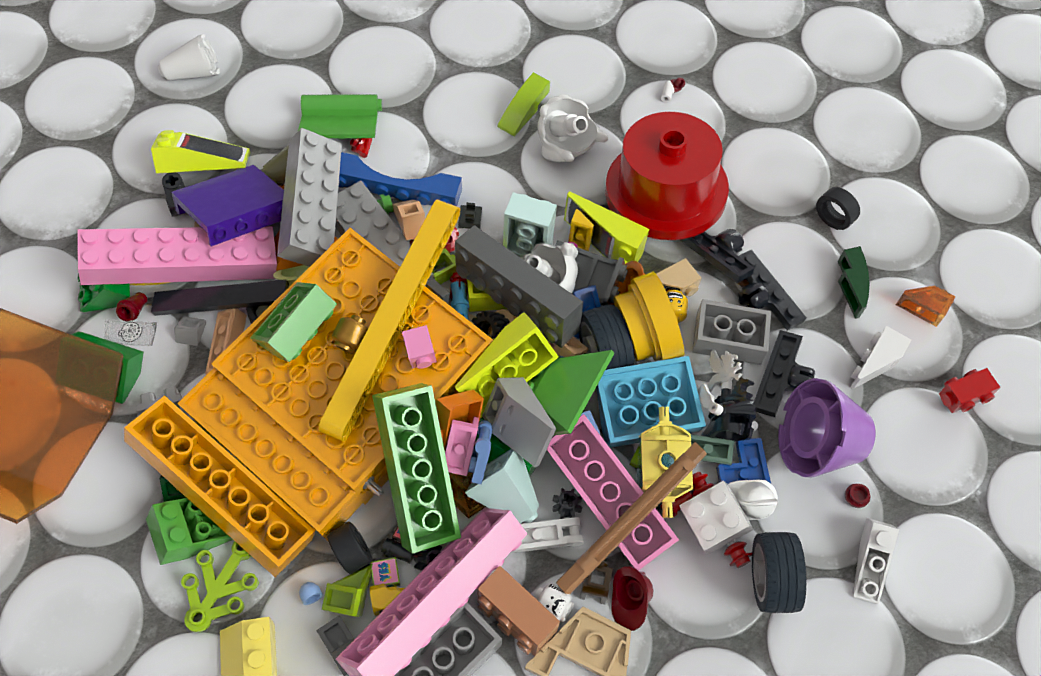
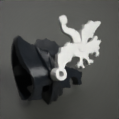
[698,350,758,442]

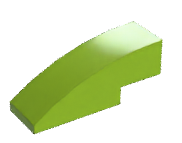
[497,72,550,137]

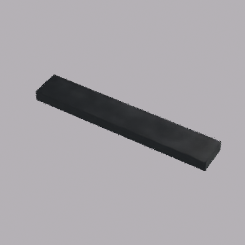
[151,279,289,316]

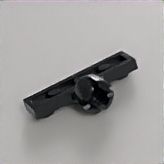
[680,229,755,283]
[738,249,807,331]
[754,330,815,417]

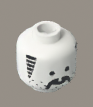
[534,583,574,622]

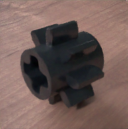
[552,488,583,519]
[411,545,442,571]

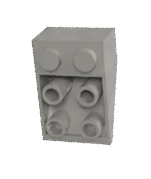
[482,377,556,467]

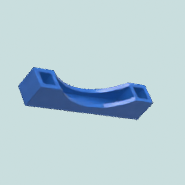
[338,152,462,206]

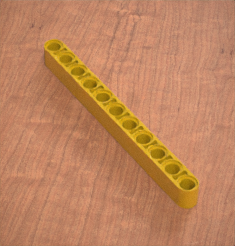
[319,200,460,442]

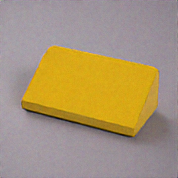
[568,209,594,251]

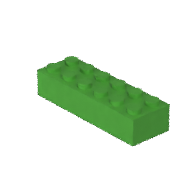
[372,383,461,554]

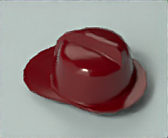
[611,566,654,631]

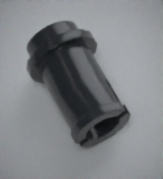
[381,537,414,564]

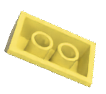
[220,617,277,676]

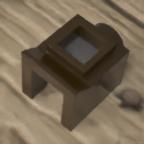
[579,561,613,605]

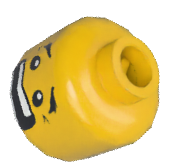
[666,290,688,323]

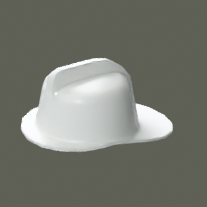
[728,480,778,520]

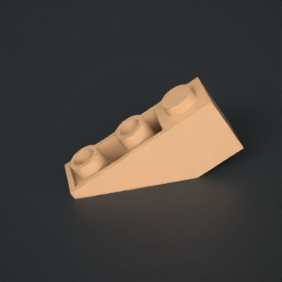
[392,200,425,240]

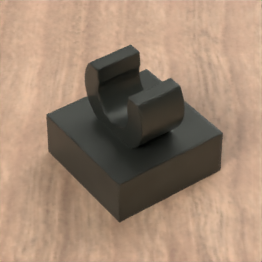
[458,202,482,229]

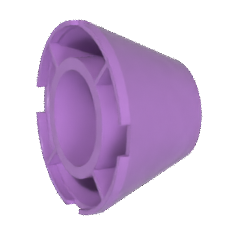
[778,378,876,478]

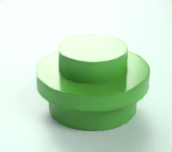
[377,194,394,215]

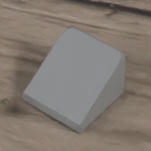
[174,316,206,346]

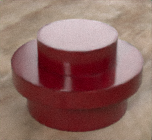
[845,483,871,508]

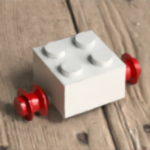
[679,472,754,568]

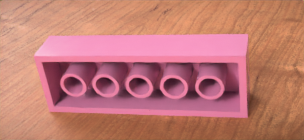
[547,414,679,571]

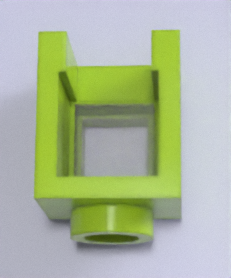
[432,248,457,285]

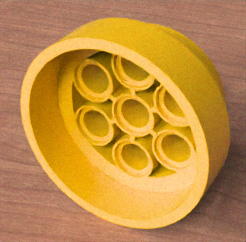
[613,272,685,362]

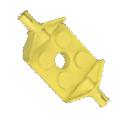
[639,407,693,518]

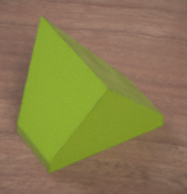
[321,564,373,617]

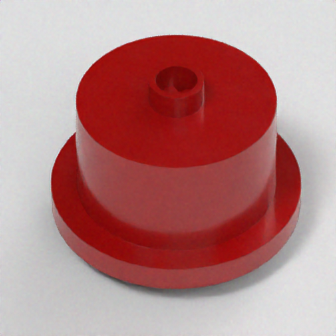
[605,112,729,240]

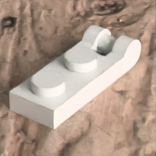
[513,517,584,553]

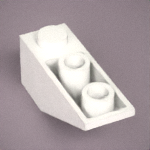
[850,326,912,389]
[853,518,899,604]

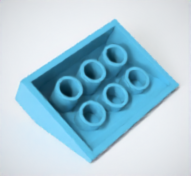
[596,356,706,448]

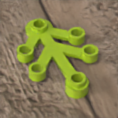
[181,541,259,632]

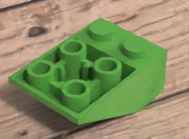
[146,498,233,565]

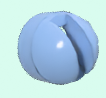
[299,582,323,605]

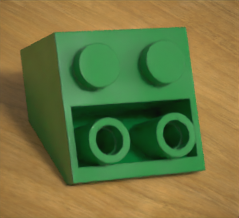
[77,273,130,312]

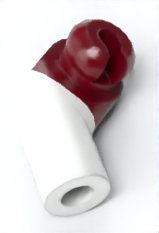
[661,77,685,102]

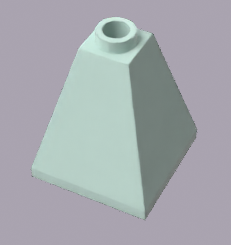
[465,449,539,524]

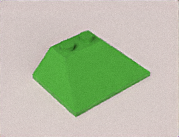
[527,350,614,435]

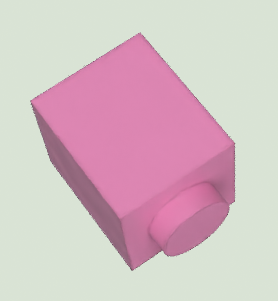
[402,325,437,369]

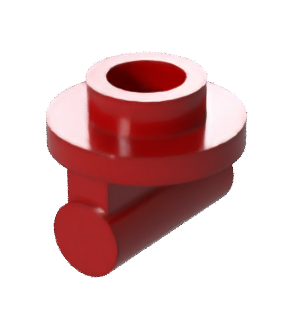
[350,138,372,158]

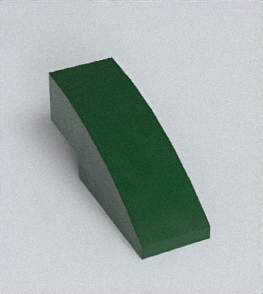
[837,246,870,319]

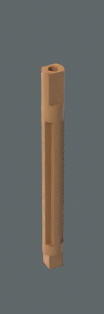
[556,442,707,594]

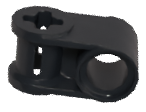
[162,172,185,216]

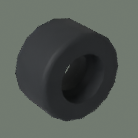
[327,522,372,574]

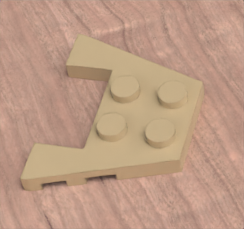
[525,607,631,676]

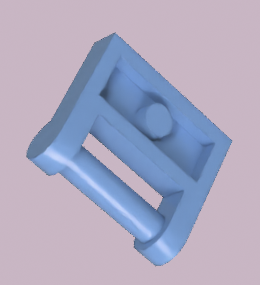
[468,421,492,485]

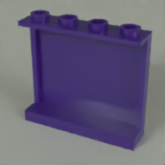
[172,164,284,247]

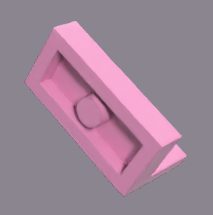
[445,417,479,476]

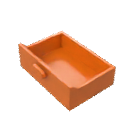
[436,390,484,451]

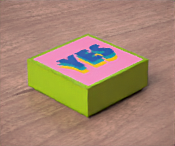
[370,557,400,586]

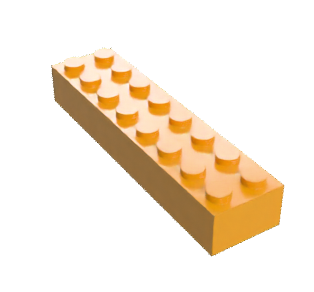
[124,395,316,577]

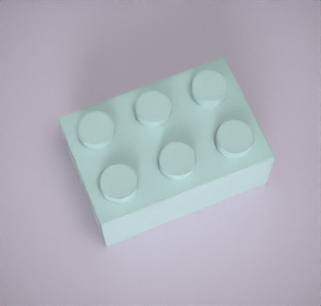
[503,192,557,257]

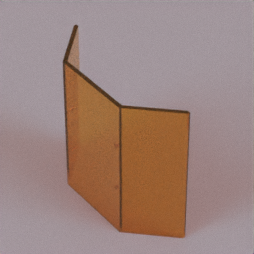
[0,308,123,524]

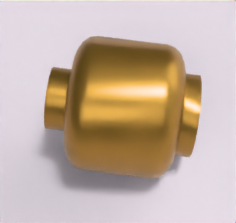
[332,314,368,354]

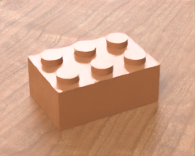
[477,566,560,656]

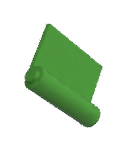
[298,94,382,139]

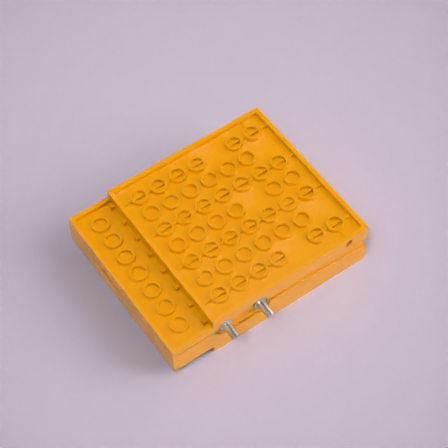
[177,228,493,541]

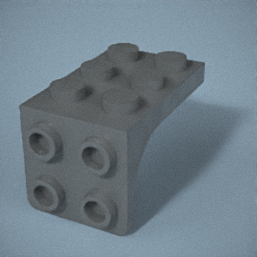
[555,240,628,306]

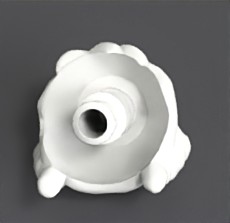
[537,94,608,162]
[522,242,578,293]

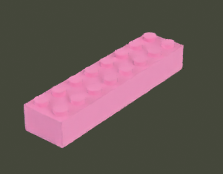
[78,226,277,285]
[336,508,527,676]

